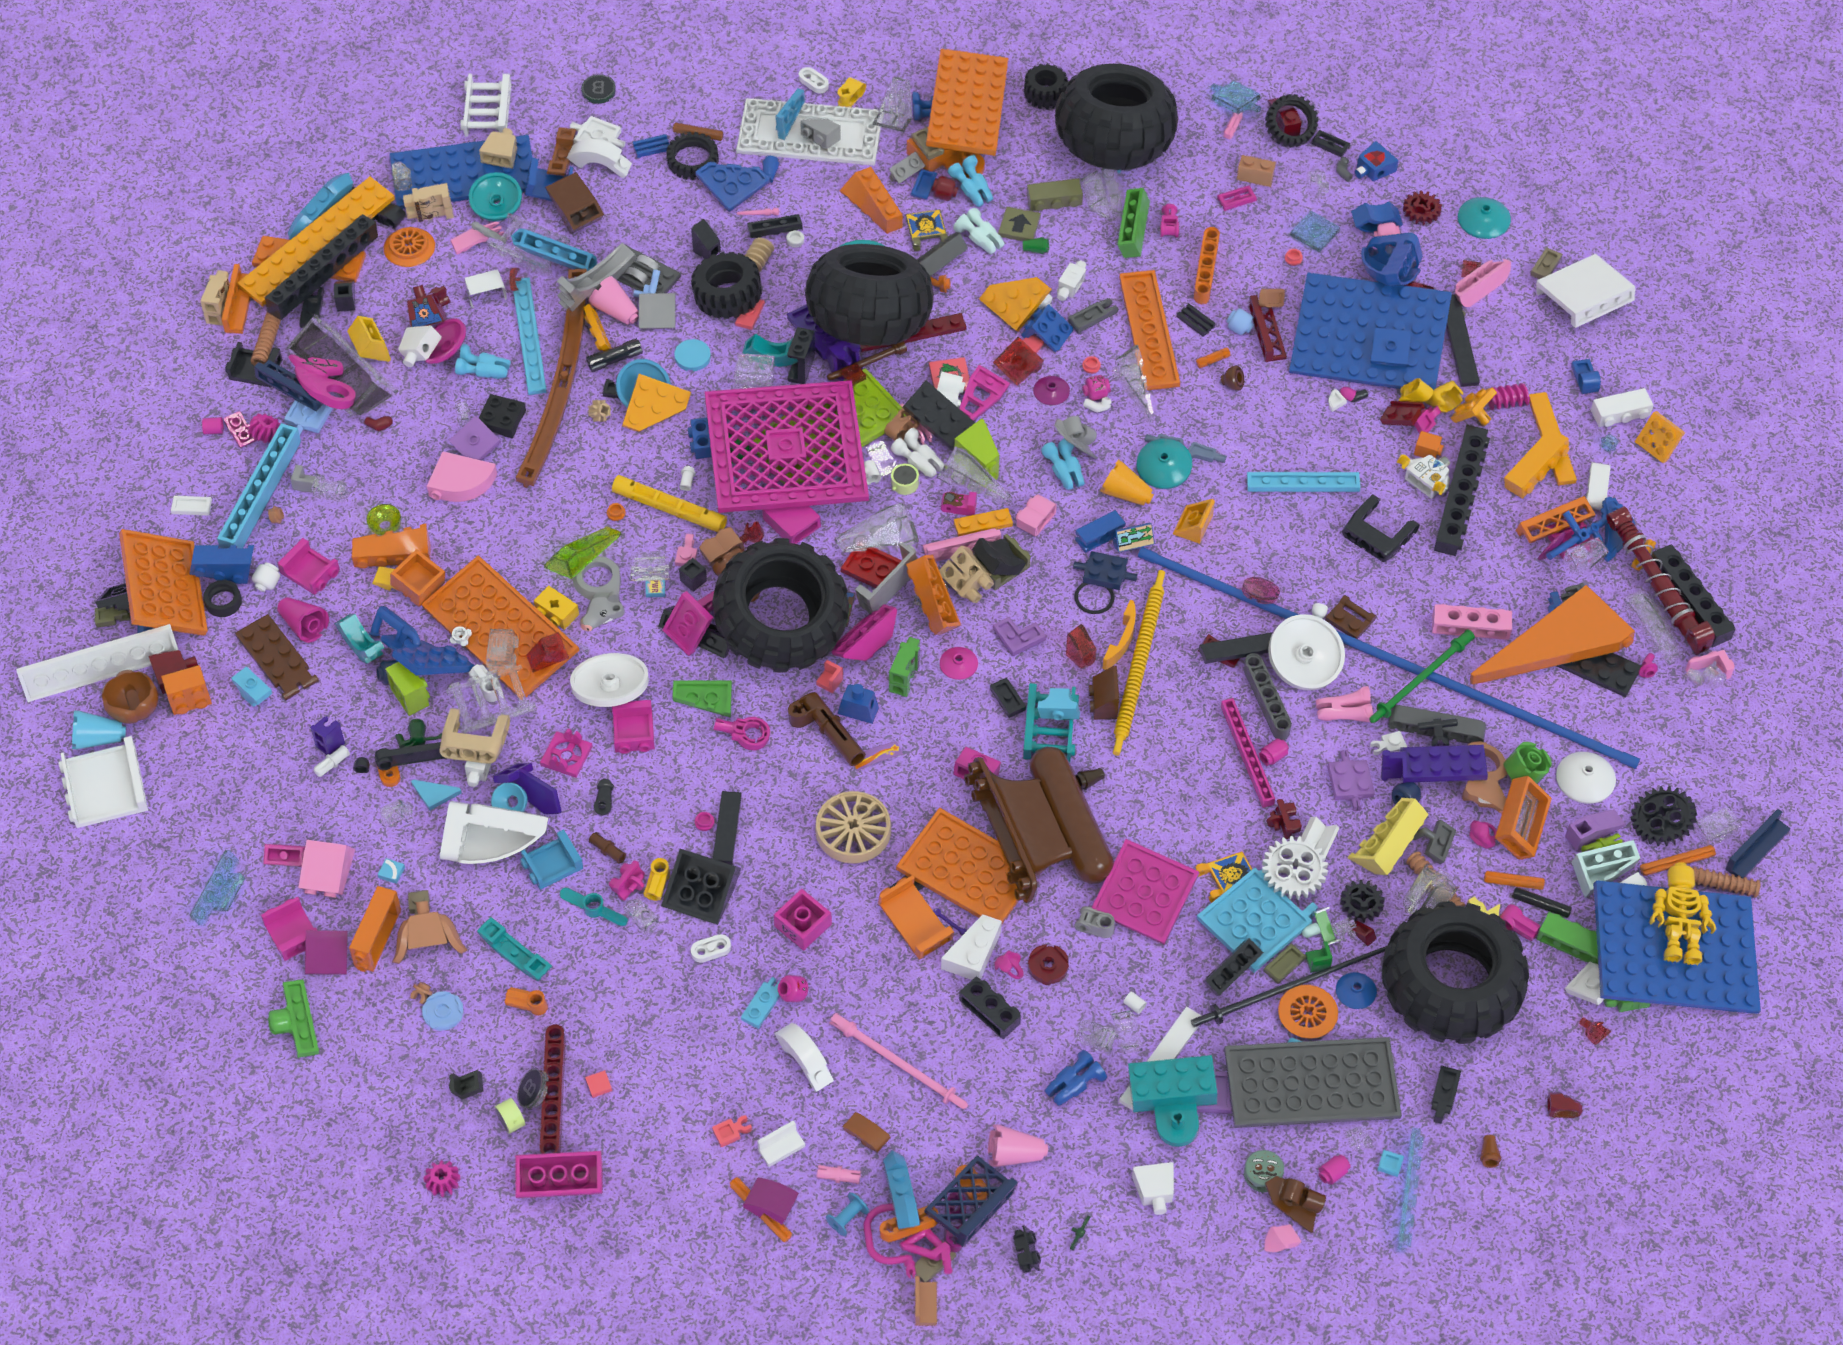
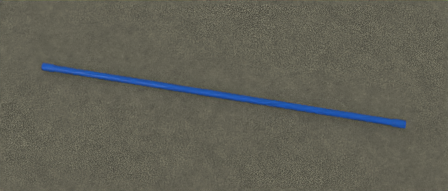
[1138,547,1640,769]

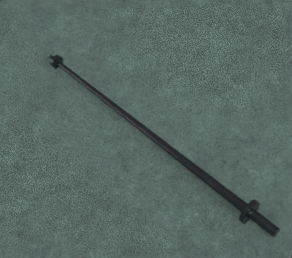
[1191,946,1387,1027]

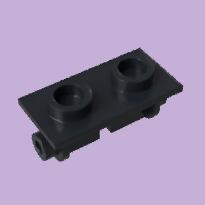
[1013,1225,1041,1273]

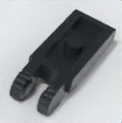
[299,287,324,329]

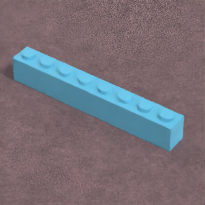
[217,423,301,548]

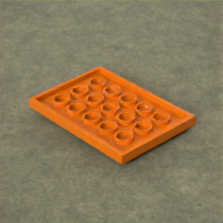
[119,529,208,636]
[896,807,1018,924]

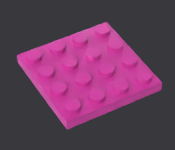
[1092,839,1199,945]

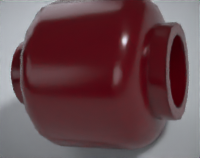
[931,176,958,201]

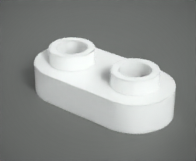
[799,67,829,93]
[691,935,731,963]

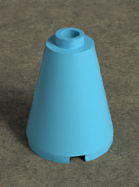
[72,710,126,750]

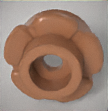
[268,506,284,524]

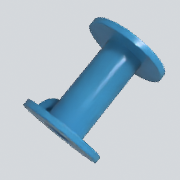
[825,1192,869,1237]

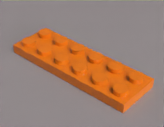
[252,235,366,283]

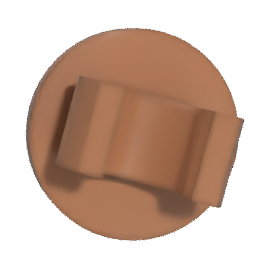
[410,982,433,1004]

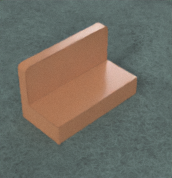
[915,1276,937,1326]

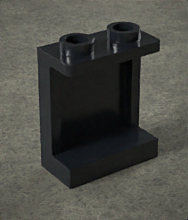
[787,327,815,384]
[225,342,283,387]

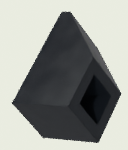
[691,219,721,259]
[334,280,355,312]

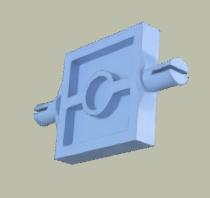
[284,400,333,434]

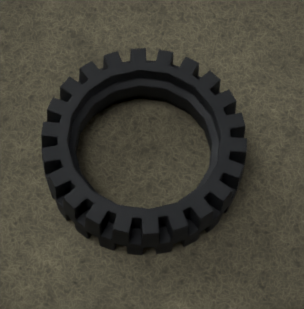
[1265,94,1319,148]
[666,132,719,180]

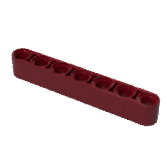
[540,1024,566,1154]

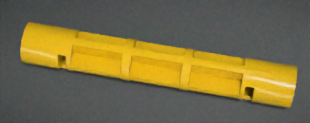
[612,475,727,533]

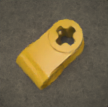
[838,77,866,107]
[1398,378,1433,402]

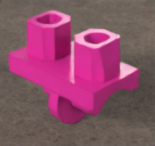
[609,860,645,901]

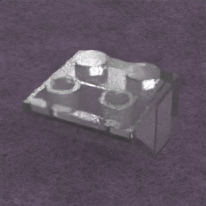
[734,353,775,389]

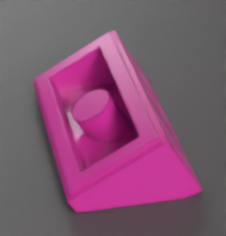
[263,844,305,867]

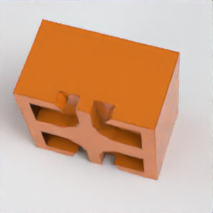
[390,549,445,607]

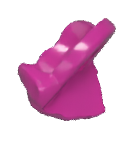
[1469,820,1497,848]
[994,950,1024,979]

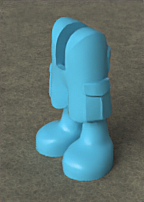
[947,155,993,207]
[455,344,511,379]
[1041,438,1085,490]

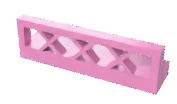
[923,528,1001,562]

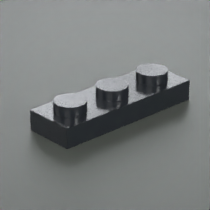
[747,214,803,238]

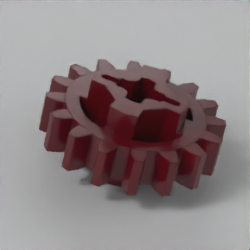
[1403,190,1442,225]

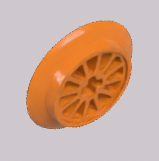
[383,227,435,267]
[1278,985,1338,1039]

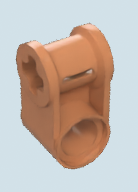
[885,408,920,441]

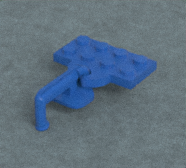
[369,606,475,675]

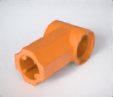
[505,987,548,1016]

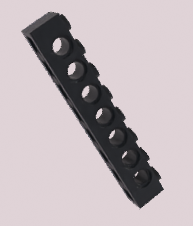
[265,214,378,320]
[1434,424,1490,556]

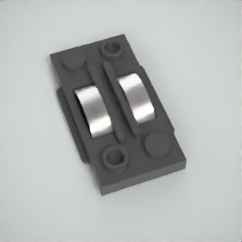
[617,245,681,293]

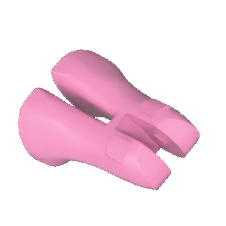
[1316,686,1373,723]

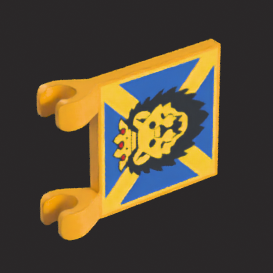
[1195,851,1252,903]

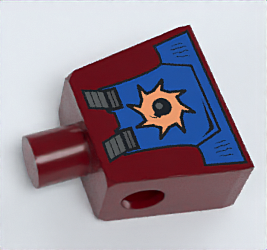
[407,284,448,327]

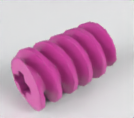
[1488,383,1530,410]

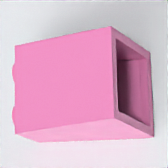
[298,840,355,898]

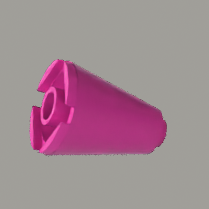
[277,597,329,643]

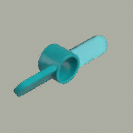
[560,888,628,926]

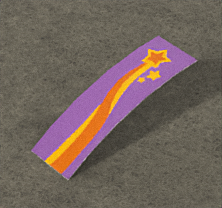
[855,741,903,772]

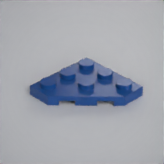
[695,162,770,212]

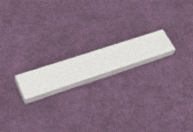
[1119,1006,1202,1113]

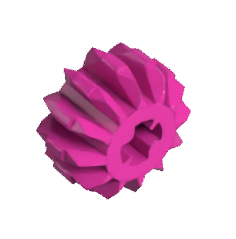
[249,413,280,444]
[424,1160,461,1197]

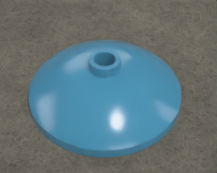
[616,359,671,408]

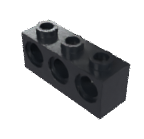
[1202,938,1264,996]
[959,976,1021,1040]

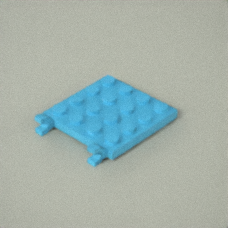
[1197,868,1318,973]

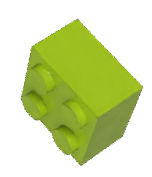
[385,662,430,716]

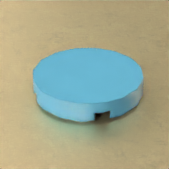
[674,339,711,371]

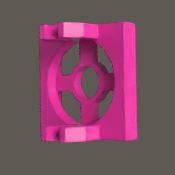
[540,728,593,778]

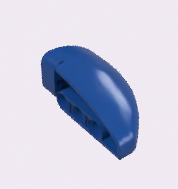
[1361,233,1423,286]

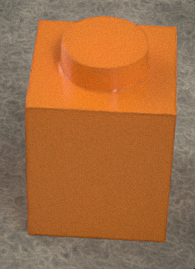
[1414,431,1444,458]

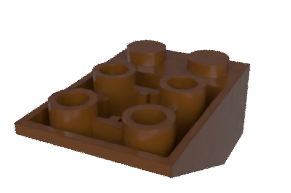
[545,172,604,234]

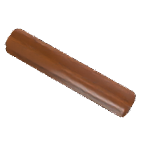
[673,122,724,141]

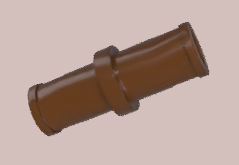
[589,832,627,864]

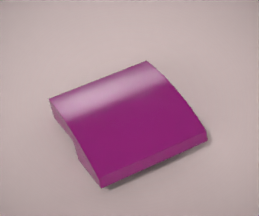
[305,930,348,975]
[742,1177,799,1225]

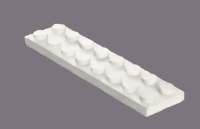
[16,624,178,702]

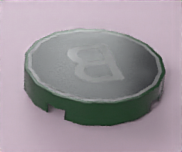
[581,74,616,104]

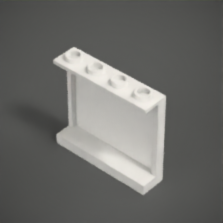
[1536,254,1635,328]
[59,736,148,828]

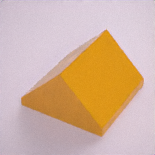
[1173,499,1215,544]

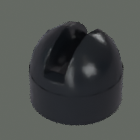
[353,757,370,773]

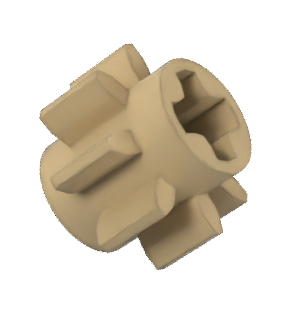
[588,399,611,422]

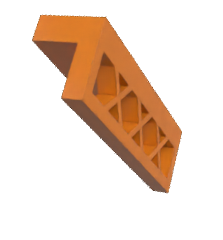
[222,264,251,334]
[1516,496,1596,543]

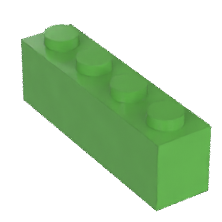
[1117,188,1150,258]
[1537,912,1598,964]

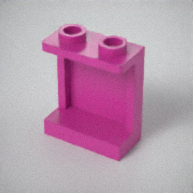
[278,538,340,595]
[612,700,655,754]

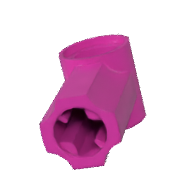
[1500,904,1541,942]

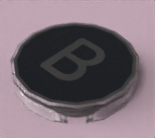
[517,1068,548,1110]

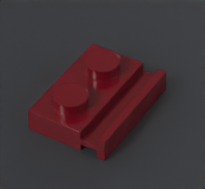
[1380,401,1425,426]

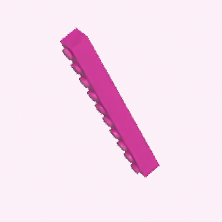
[1221,698,1275,808]

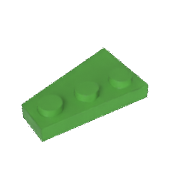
[673,680,732,718]

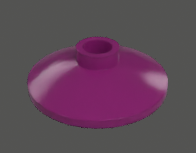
[1033,376,1070,405]
[1537,532,1566,561]

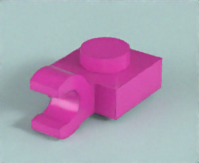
[1414,406,1441,434]

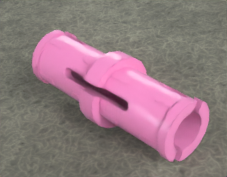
[817,1165,861,1184]

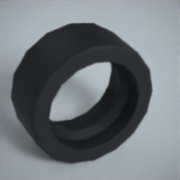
[203,580,242,617]

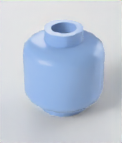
[1226,308,1254,335]

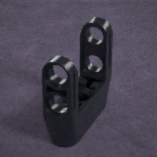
[1342,494,1420,562]

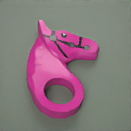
[288,354,355,409]

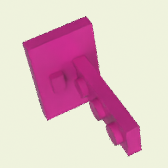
[662,591,714,656]

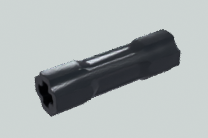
[586,338,643,373]

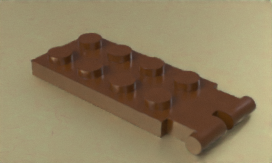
[235,614,319,701]

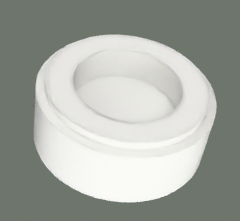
[786,231,804,247]

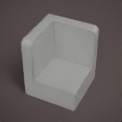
[291,465,320,493]

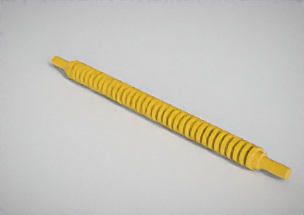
[1113,570,1165,756]

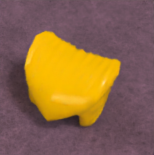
[1425,380,1463,413]

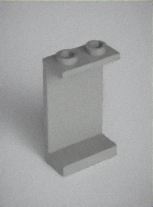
[855,541,917,614]

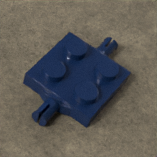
[1073,551,1138,590]

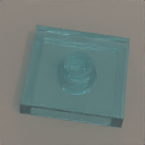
[1290,210,1340,253]

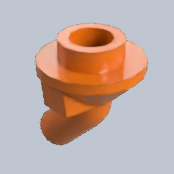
[930,275,951,293]

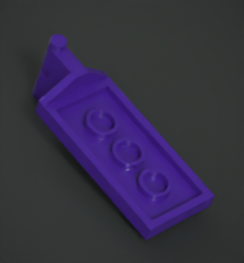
[1381,745,1488,783]

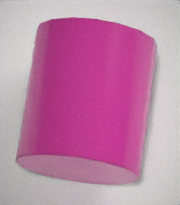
[202,417,224,435]

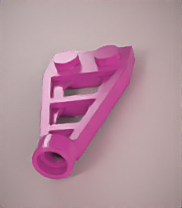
[959,365,1010,421]

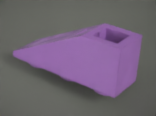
[1565,809,1626,851]

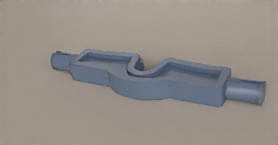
[1145,434,1227,463]

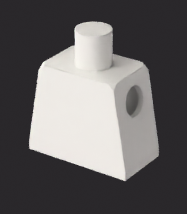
[399,326,442,367]
[1132,1162,1174,1215]

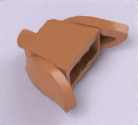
[392,901,468,964]

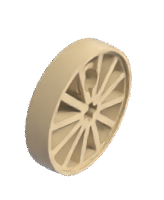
[815,791,891,863]

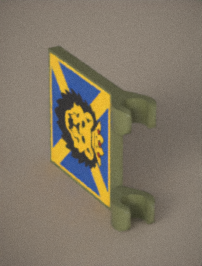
[905,209,948,252]

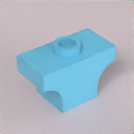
[231,666,273,707]
[1037,688,1080,720]

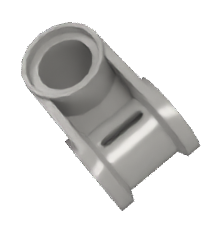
[1074,906,1115,938]

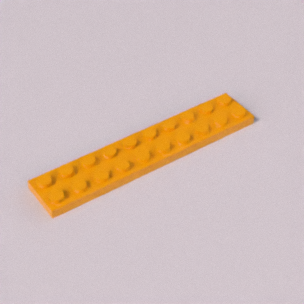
[237,176,395,307]

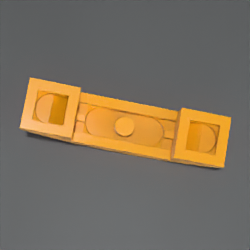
[1102,600,1136,670]

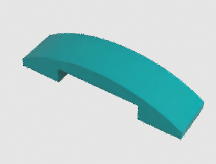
[477,917,552,981]

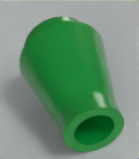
[1023,237,1049,255]

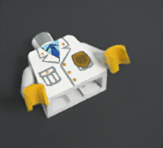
[1396,454,1450,499]

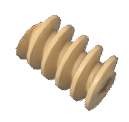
[745,238,774,272]

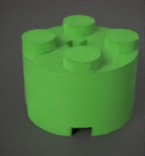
[1503,742,1552,784]

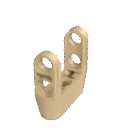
[440,708,510,764]

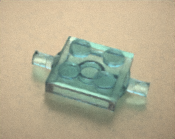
[1211,80,1261,114]

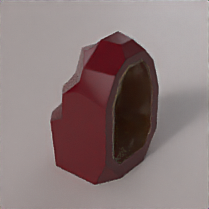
[1547,1092,1583,1118]

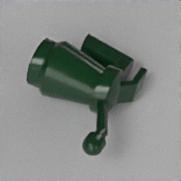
[395,719,442,748]

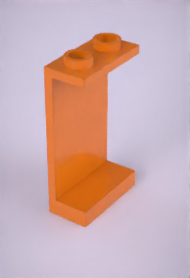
[878,875,954,960]

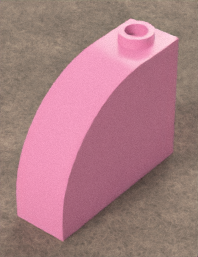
[427,451,497,502]

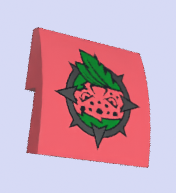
[928,357,970,392]

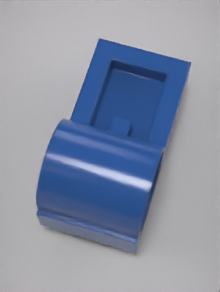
[1571,359,1601,394]

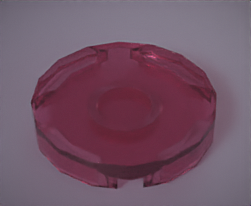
[1242,577,1280,604]

